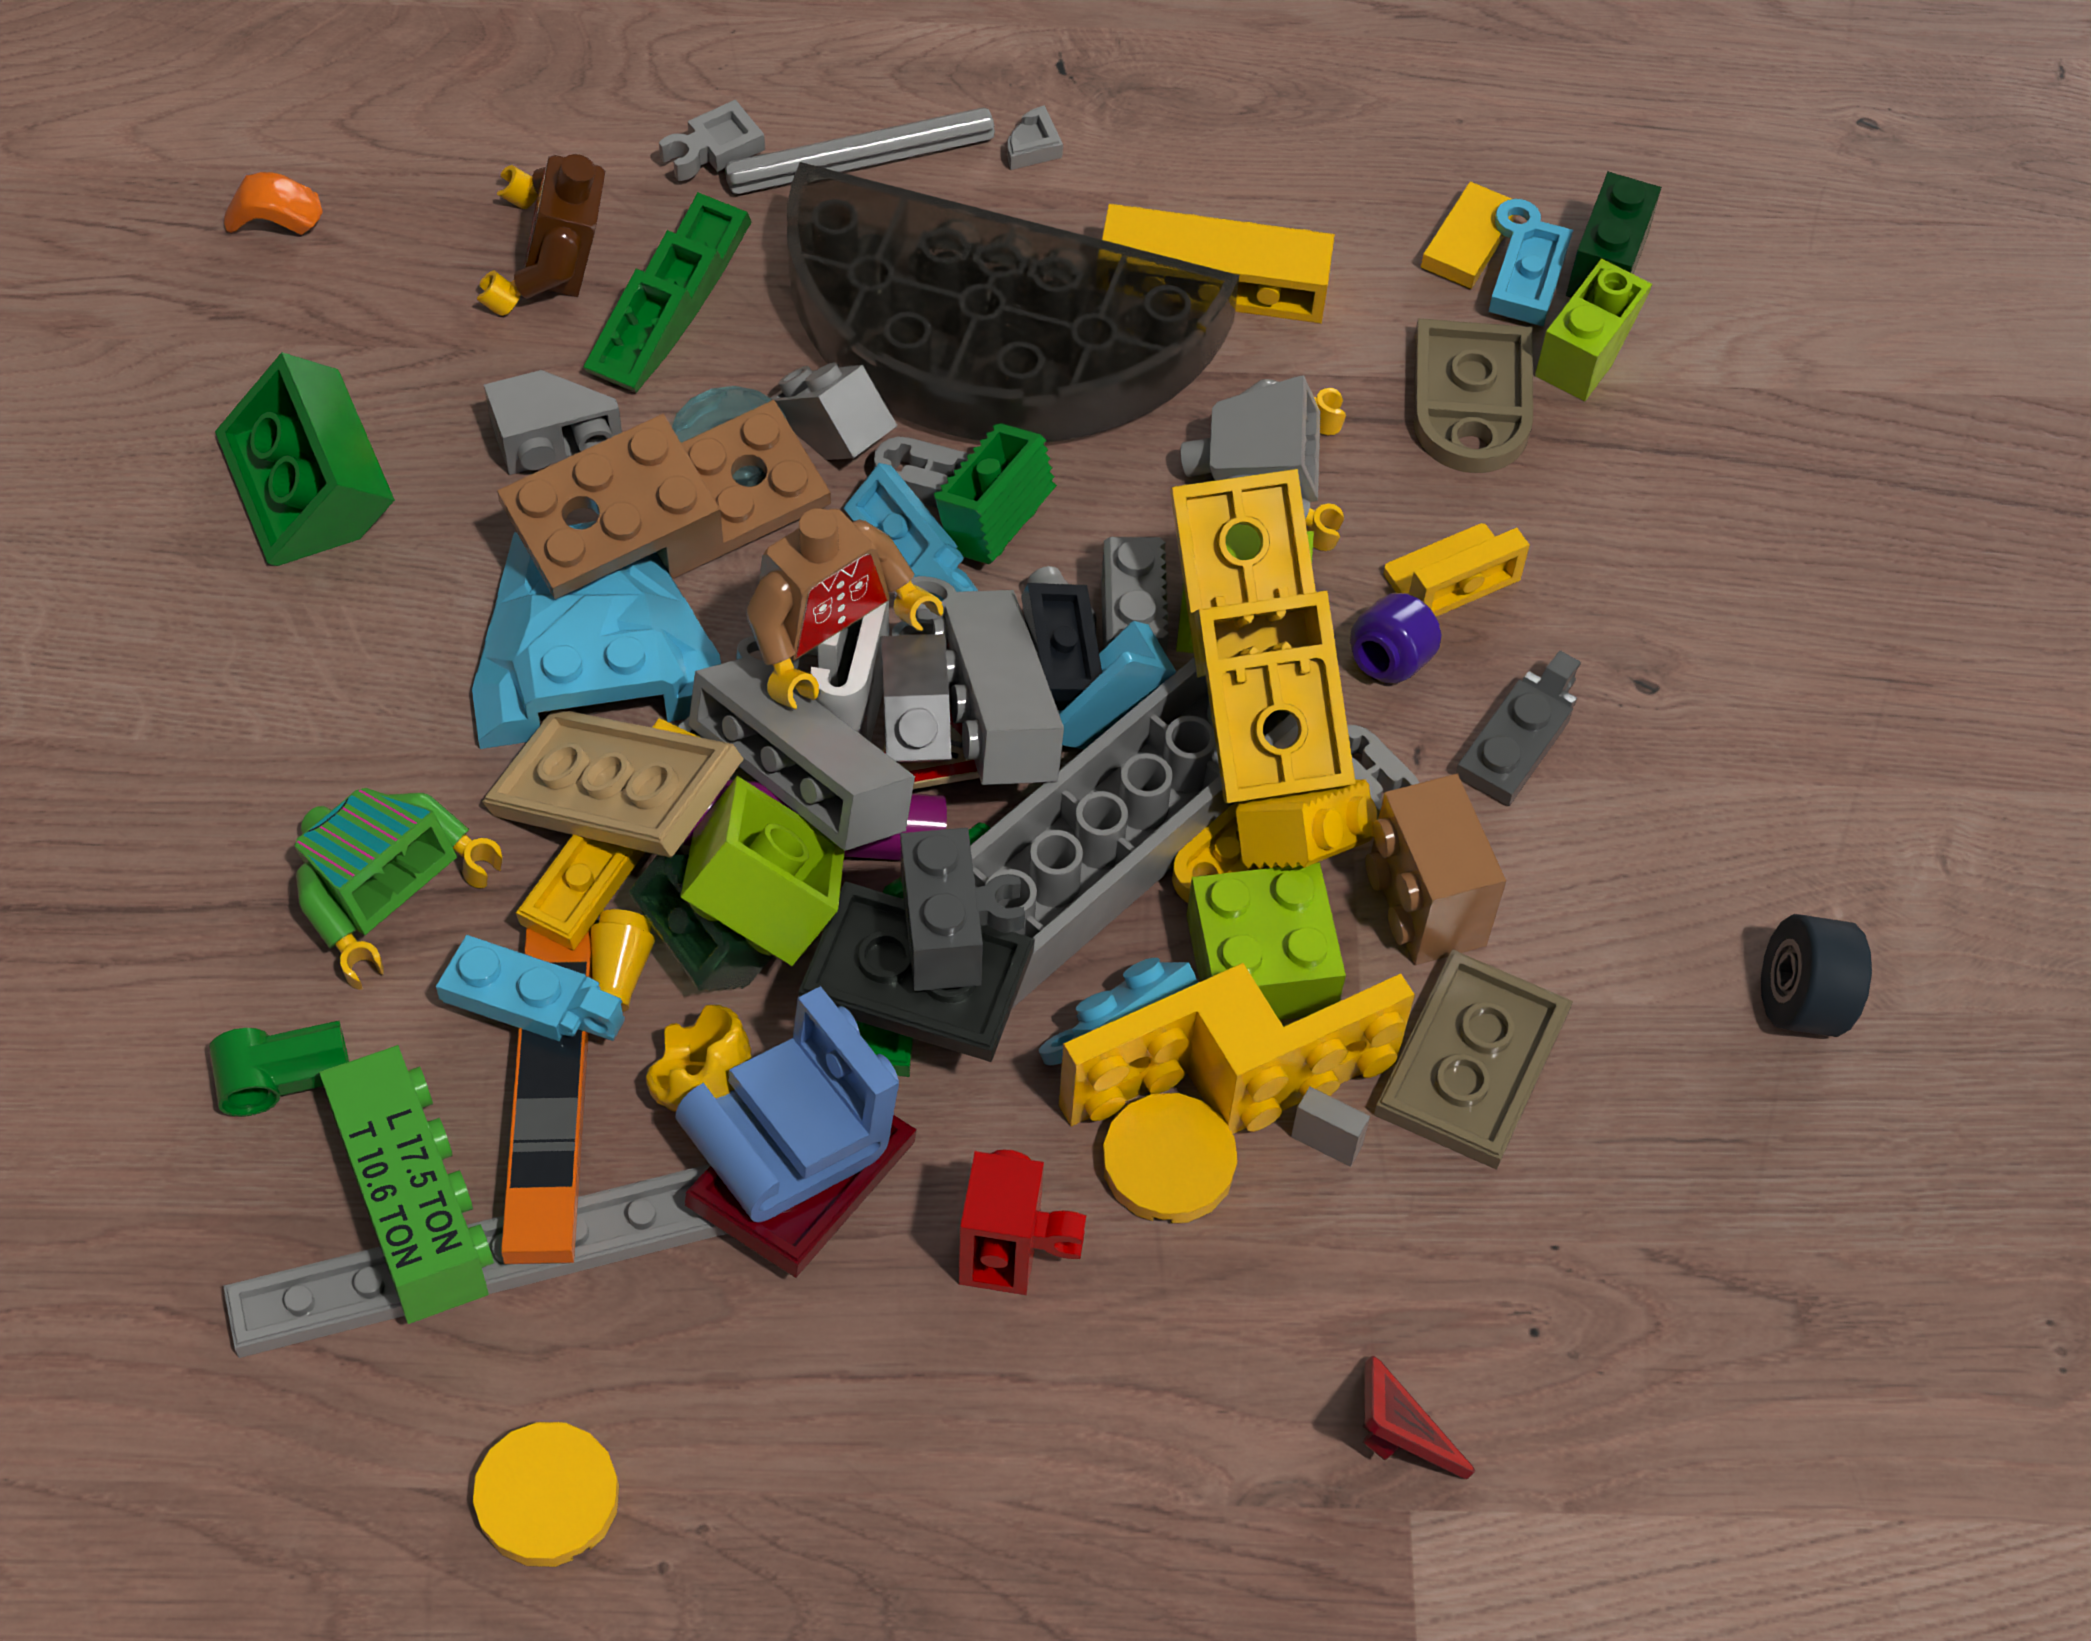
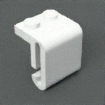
[805,601,889,742]

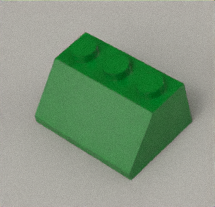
[215,352,395,566]

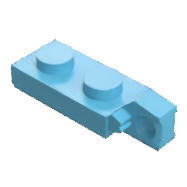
[844,463,978,601]
[436,935,625,1041]

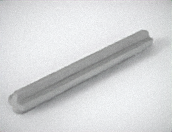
[725,107,995,195]

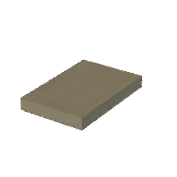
[1374,949,1573,1170]

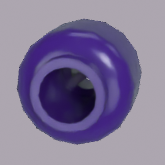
[1350,593,1442,683]

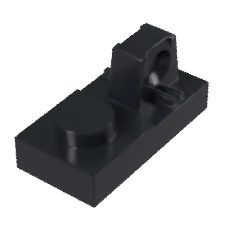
[1021,583,1102,710]

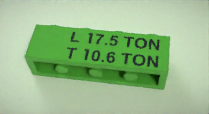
[319,1045,494,1324]

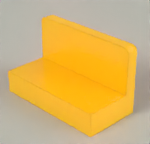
[1383,523,1530,617]

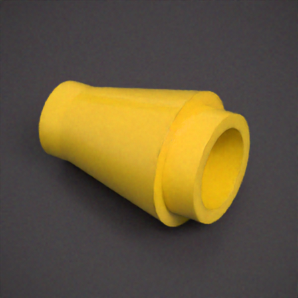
[591,909,656,1012]

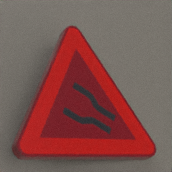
[1363,1356,1475,1480]

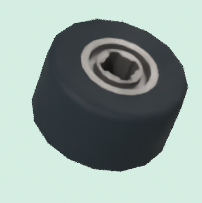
[1761,914,1872,1037]

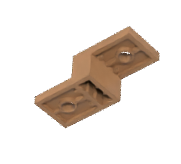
[497,400,831,599]

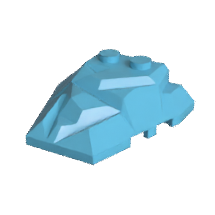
[472,521,721,749]

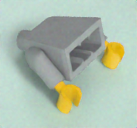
[1180,375,1346,551]

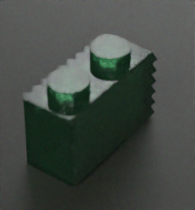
[629,854,774,992]

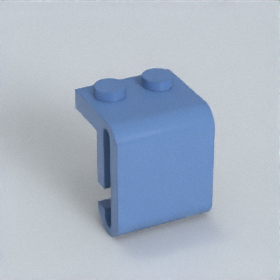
[675,986,899,1222]

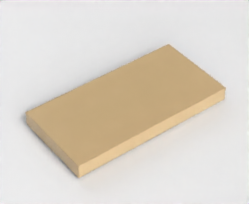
[482,709,743,858]

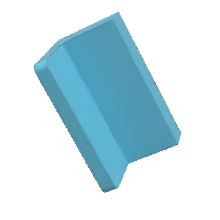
[1058,621,1176,750]

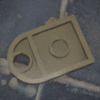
[1414,318,1533,473]

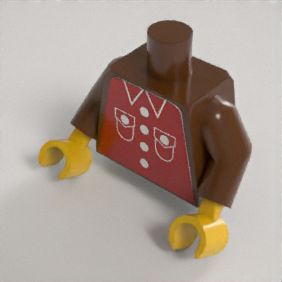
[477,154,606,316]

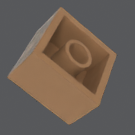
[1365,773,1506,965]

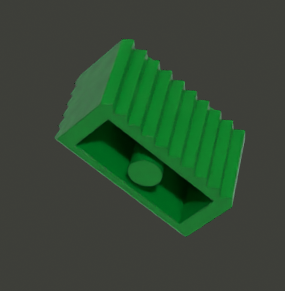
[934,423,1057,564]

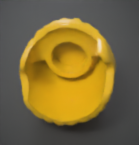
[646,1005,752,1112]

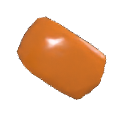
[224,172,323,235]

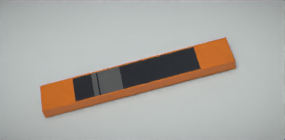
[501,921,596,1264]

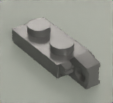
[1455,651,1581,806]

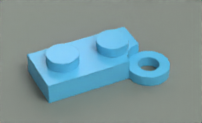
[1488,199,1573,326]
[1039,958,1199,1065]

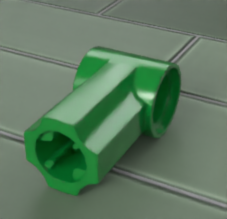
[209,1020,349,1117]

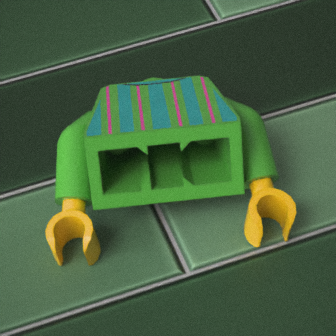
[295,788,502,990]

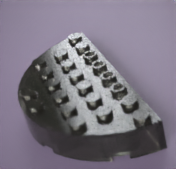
[787,162,1240,442]

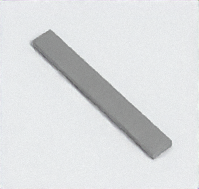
[223,1164,727,1358]

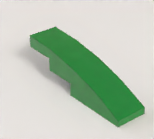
[583,192,752,393]

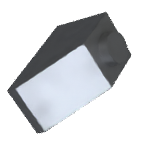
[881,634,952,763]

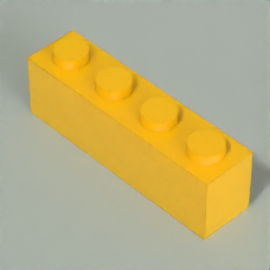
[1097,204,1335,324]

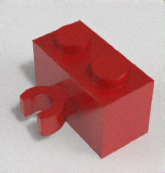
[959,1149,1087,1296]

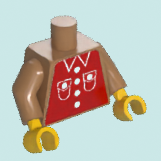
[746,508,944,709]

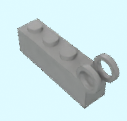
[892,576,1064,785]
[688,636,915,851]

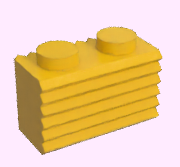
[1236,779,1377,869]

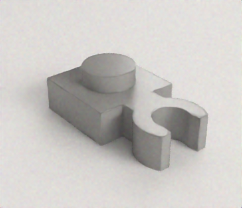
[659,99,765,181]

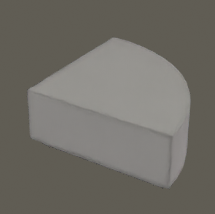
[1007,105,1063,170]

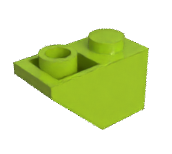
[1535,258,1652,402]

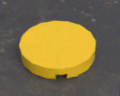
[1103,1093,1238,1224]
[473,1422,619,1567]

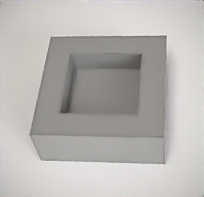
[1291,1086,1370,1167]

